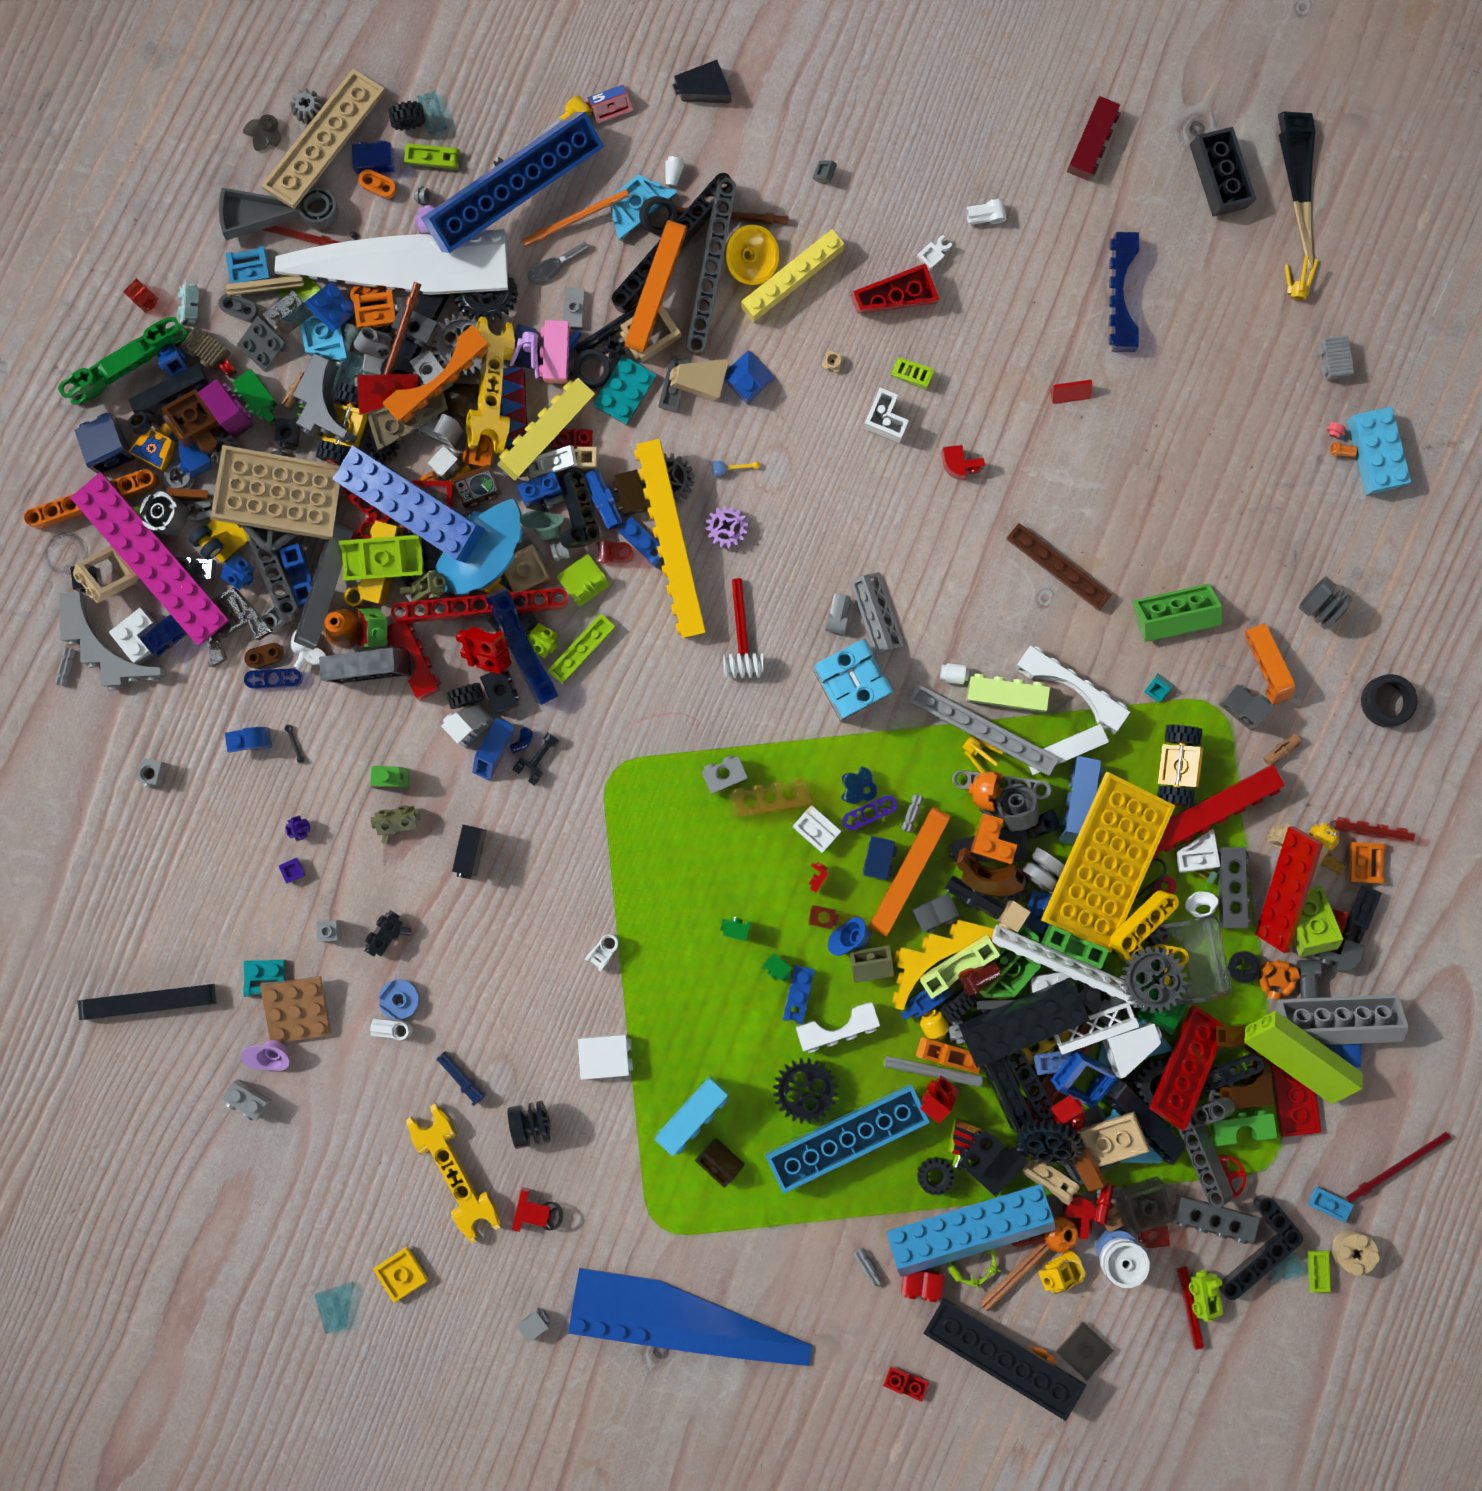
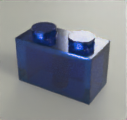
[352,141,395,174]

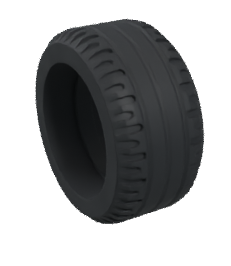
[1361,674,1418,727]

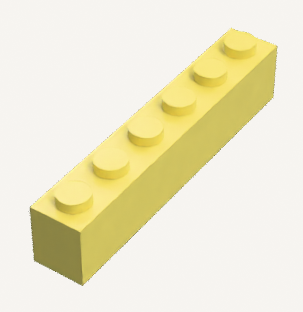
[741,229,844,323]
[497,378,595,481]

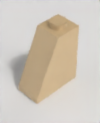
[669,359,729,401]

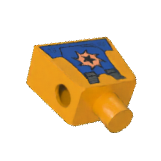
[129,422,177,472]

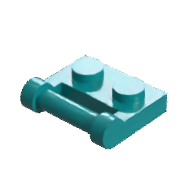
[243,959,286,997]

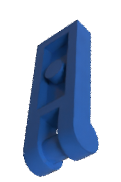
[617,517,663,568]
[783,965,814,1024]

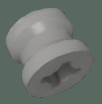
[550,542,570,563]

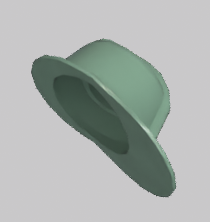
[520,510,564,540]

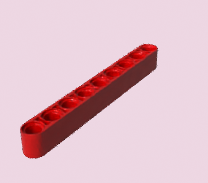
[391,588,568,624]

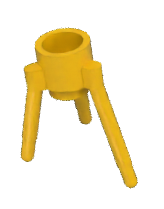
[1285,255,1319,300]
[962,736,1004,773]

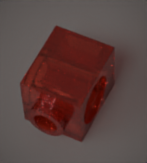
[123,278,159,313]
[808,905,839,929]
[1137,1222,1170,1249]

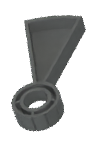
[219,187,339,241]

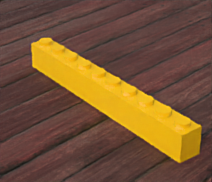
[634,439,706,638]

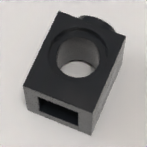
[274,418,300,449]

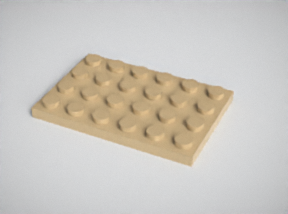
[210,445,340,540]

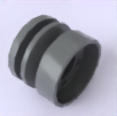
[1298,576,1353,629]

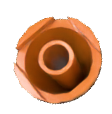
[324,608,358,648]

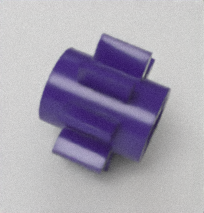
[285,815,311,842]

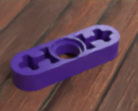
[842,796,897,830]

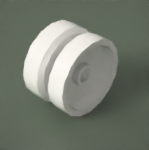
[1100,1238,1150,1288]

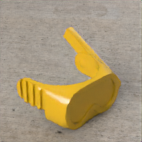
[1051,1251,1086,1294]

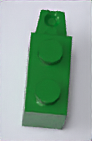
[232,369,278,425]

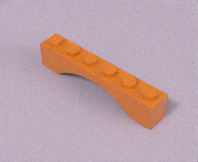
[382,325,491,423]

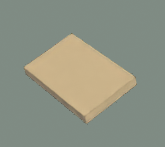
[1077,1112,1150,1167]

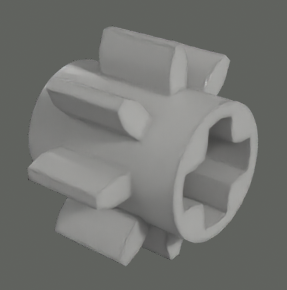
[948,1019,965,1044]

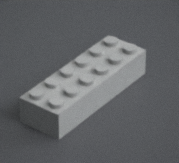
[1275,995,1409,1045]

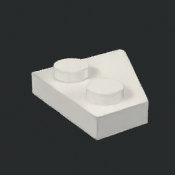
[1176,829,1220,873]

